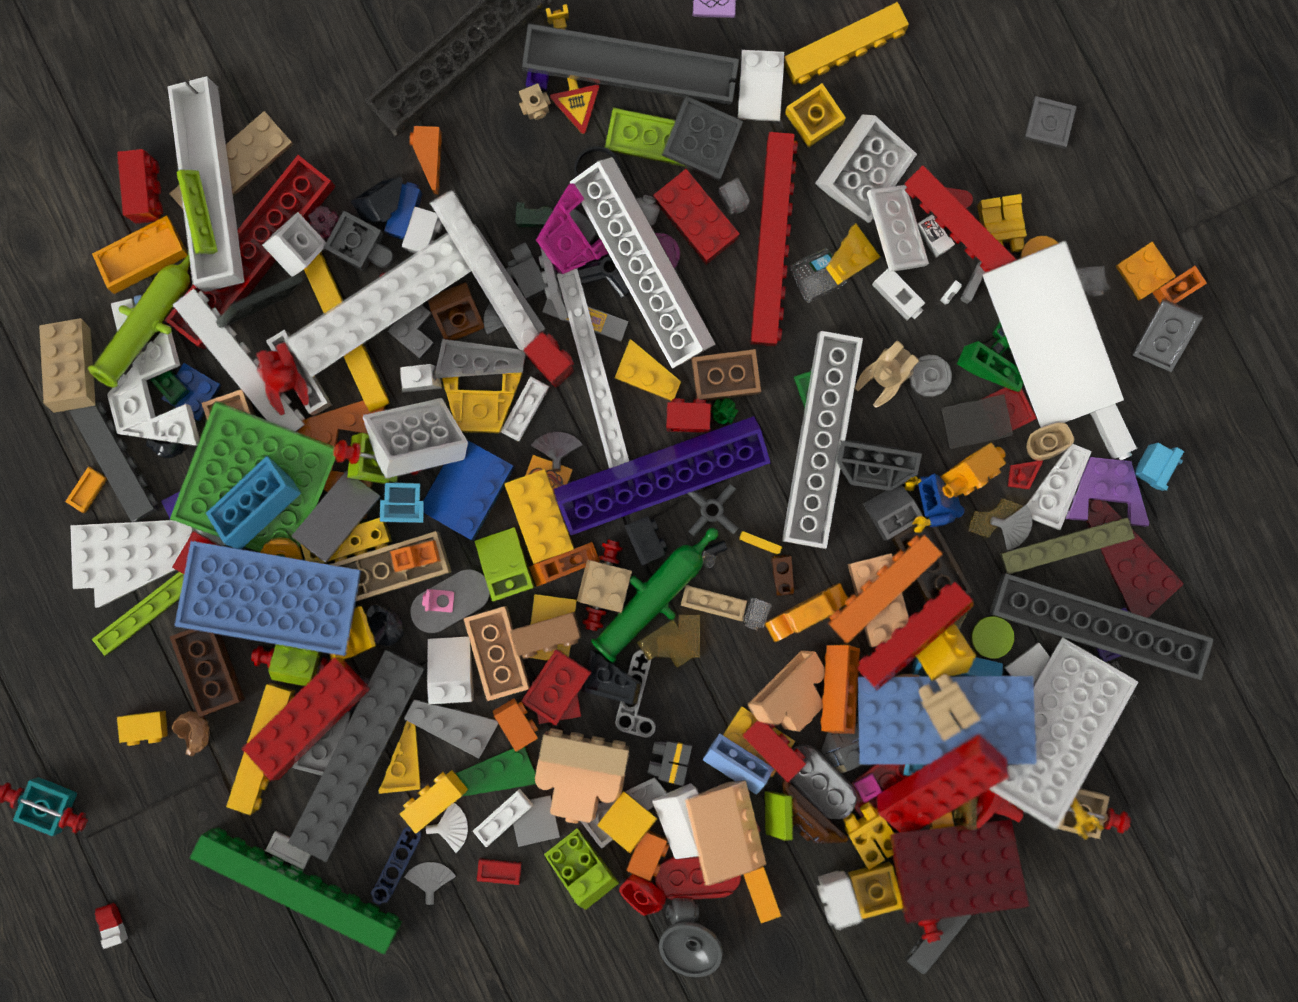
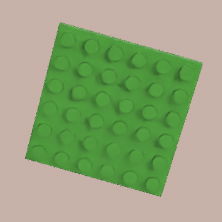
[170,401,336,557]

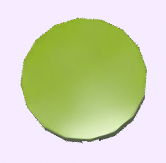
[971,616,1014,659]

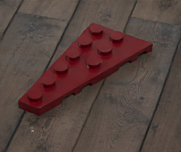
[1086,499,1184,618]

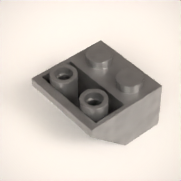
[863,485,923,540]

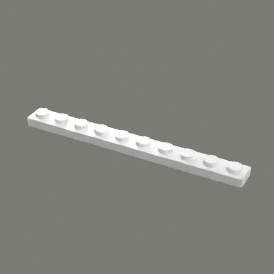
[557,269,629,469]

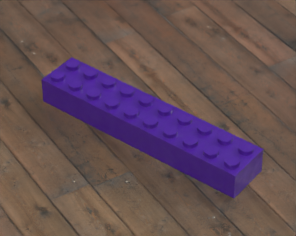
[554,416,771,536]

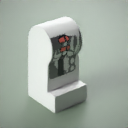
[917,215,955,258]

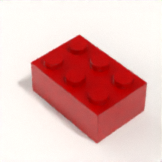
[117,149,163,224]
[523,332,574,388]

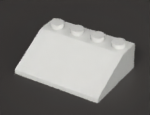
[815,115,917,223]
[363,398,468,478]

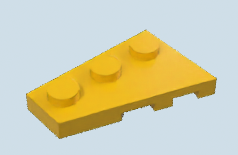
[615,339,681,401]

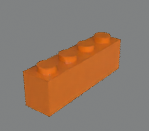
[821,645,860,734]

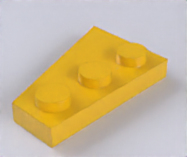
[826,223,880,285]

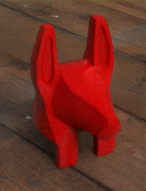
[256,342,309,416]
[966,789,1023,829]

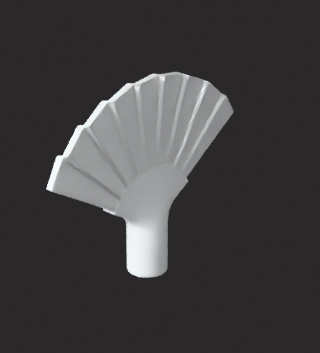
[426,803,468,853]

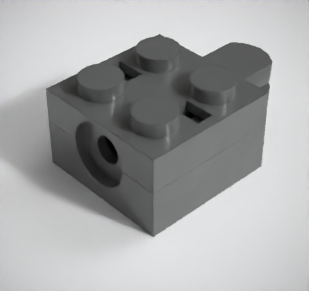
[324,211,394,272]

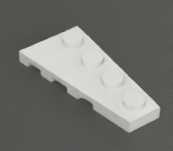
[1026,444,1091,530]

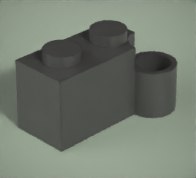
[506,242,548,302]

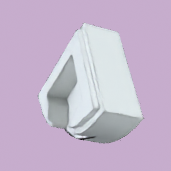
[940,281,962,305]

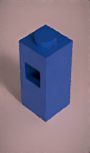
[384,182,423,240]

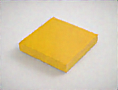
[597,791,657,853]

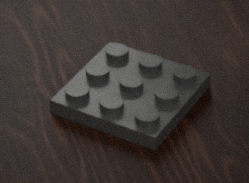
[662,96,743,181]

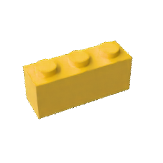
[400,770,468,834]

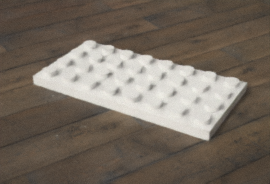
[990,637,1138,829]

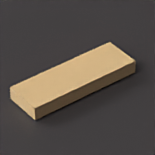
[681,585,747,621]

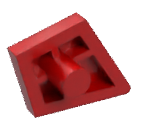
[1007,461,1043,490]

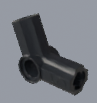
[577,257,630,299]

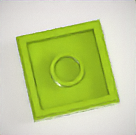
[765,791,793,840]

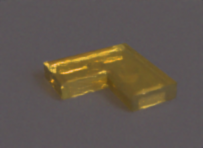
[657,615,700,658]
[637,620,696,667]

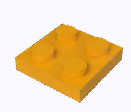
[1116,242,1176,300]

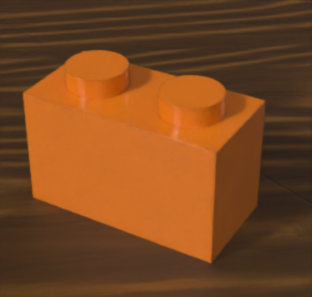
[1152,266,1207,304]
[493,698,538,751]
[627,830,669,881]

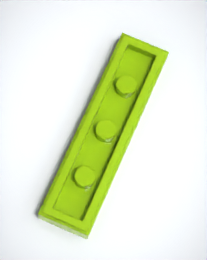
[177,169,218,254]

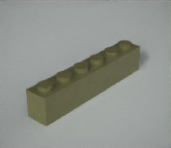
[1000,518,1135,574]

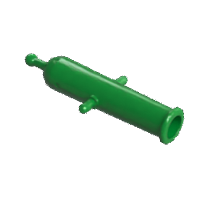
[591,528,718,662]

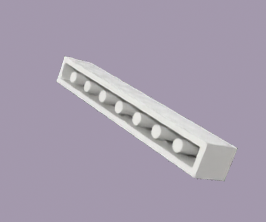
[430,191,539,350]
[173,289,305,432]

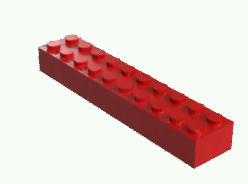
[165,155,336,349]

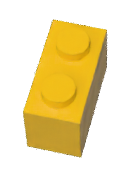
[117,711,168,746]

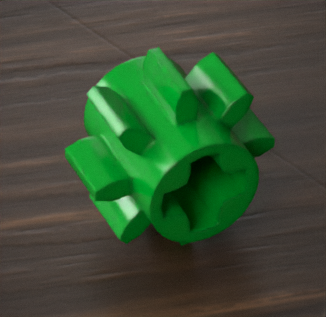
[710,398,738,424]

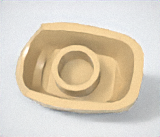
[1026,423,1074,461]

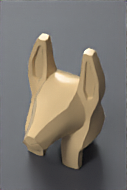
[855,340,920,408]

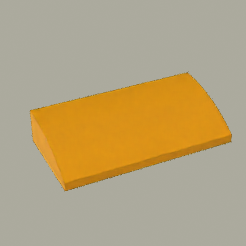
[92,216,188,294]

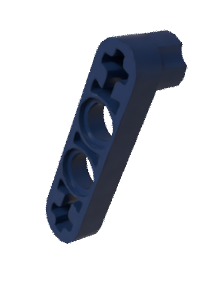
[371,825,422,905]

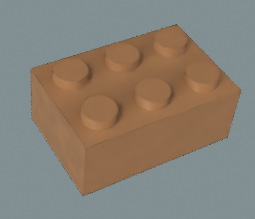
[692,349,761,401]
[510,612,582,659]

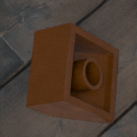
[428,282,484,341]

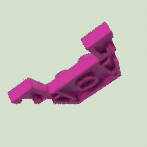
[536,183,609,274]

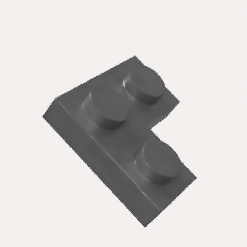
[388,305,434,359]

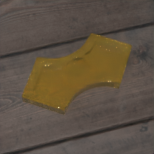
[968,498,1023,538]

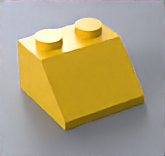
[916,624,976,681]

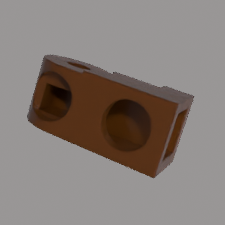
[771,554,794,596]

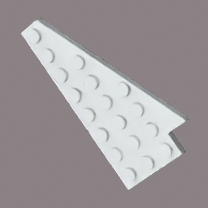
[71,520,227,608]

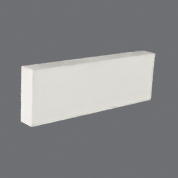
[501,376,549,442]
[473,789,534,847]

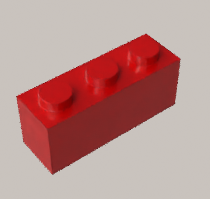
[742,720,806,782]

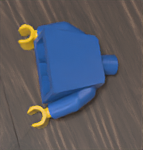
[904,473,964,533]

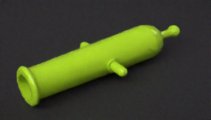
[88,250,191,388]

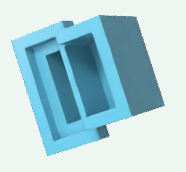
[1134,443,1184,491]
[380,483,424,523]

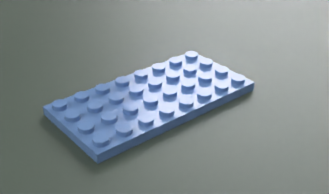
[175,541,361,656]
[858,676,1036,764]

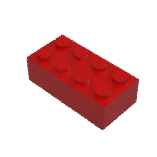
[653,169,740,265]

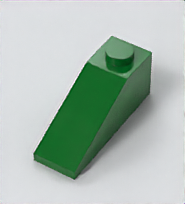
[957,341,1023,392]

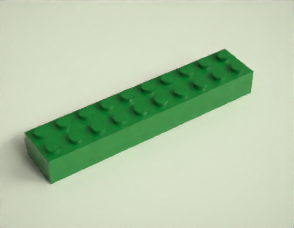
[190,828,402,954]

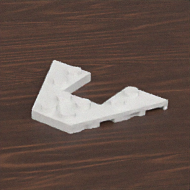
[107,325,200,446]

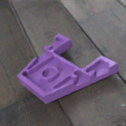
[1066,457,1149,527]

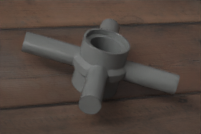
[687,484,738,537]

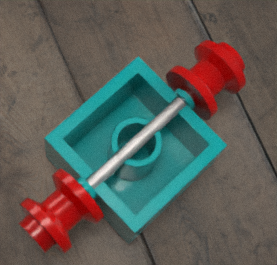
[0,777,88,836]

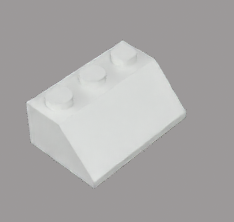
[652,783,699,859]

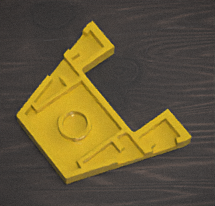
[442,372,522,433]

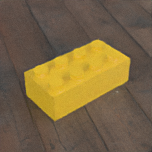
[504,469,574,564]

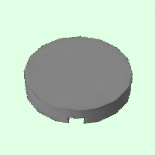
[909,355,952,397]

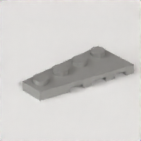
[435,339,526,378]

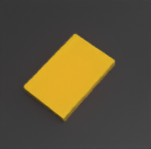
[528,594,577,660]

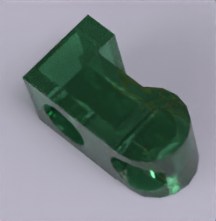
[515,202,553,228]

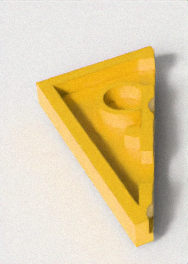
[379,721,421,794]

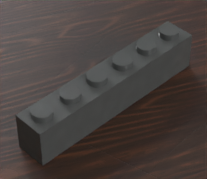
[69,400,160,522]

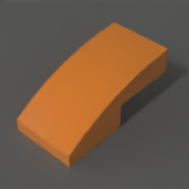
[390,540,440,572]

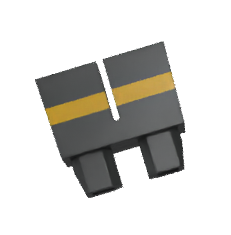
[648,740,692,786]

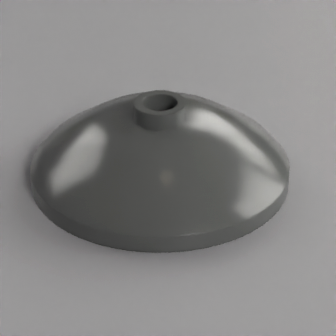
[659,922,723,977]

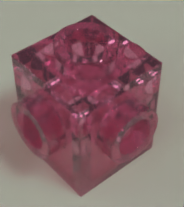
[308,206,339,239]

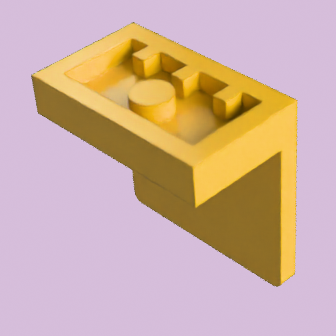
[329,606,375,660]

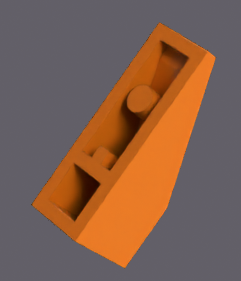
[410,126,442,194]
[529,542,600,587]

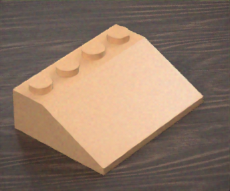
[685,780,766,885]

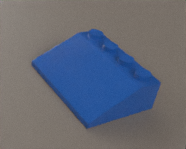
[423,440,515,540]

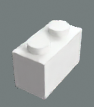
[402,206,443,253]

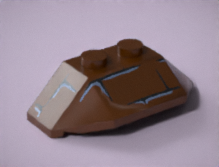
[782,778,849,843]

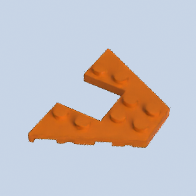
[296,394,387,519]

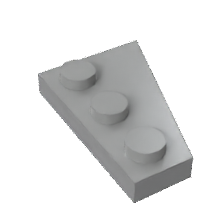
[539,247,568,320]

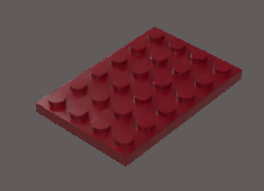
[890,820,1029,923]

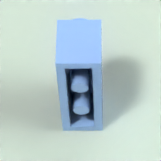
[703,734,774,795]

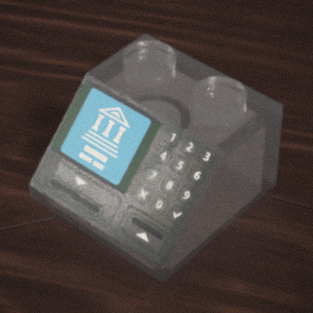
[789,247,847,303]

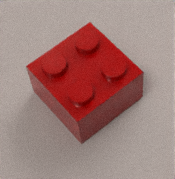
[666,399,711,433]

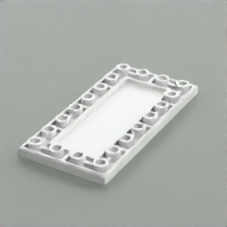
[982,241,1124,428]

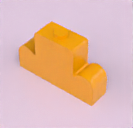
[764,583,848,642]

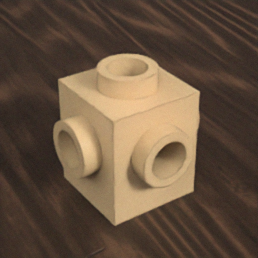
[519,83,551,120]

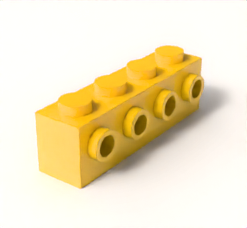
[301,518,392,564]

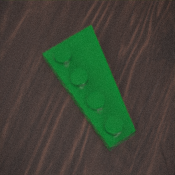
[455,747,536,797]

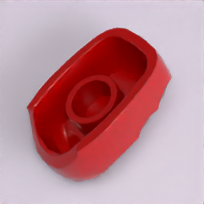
[619,874,666,916]

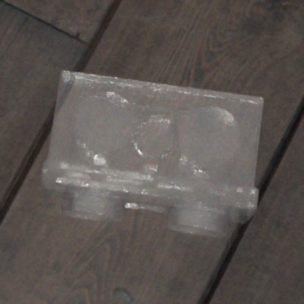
[1076,266,1110,297]

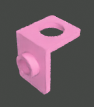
[422,589,455,612]

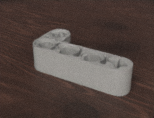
[616,649,655,737]

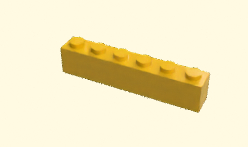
[784,2,909,85]
[226,683,295,815]

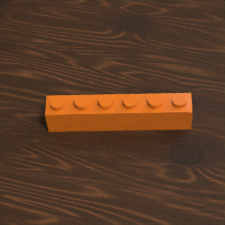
[828,535,942,643]

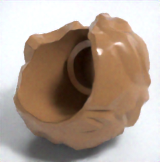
[172,711,210,756]

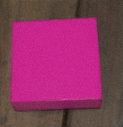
[854,773,882,803]

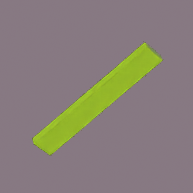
[92,572,184,656]

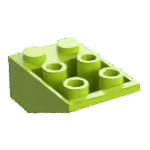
[475,527,535,601]
[544,828,619,910]

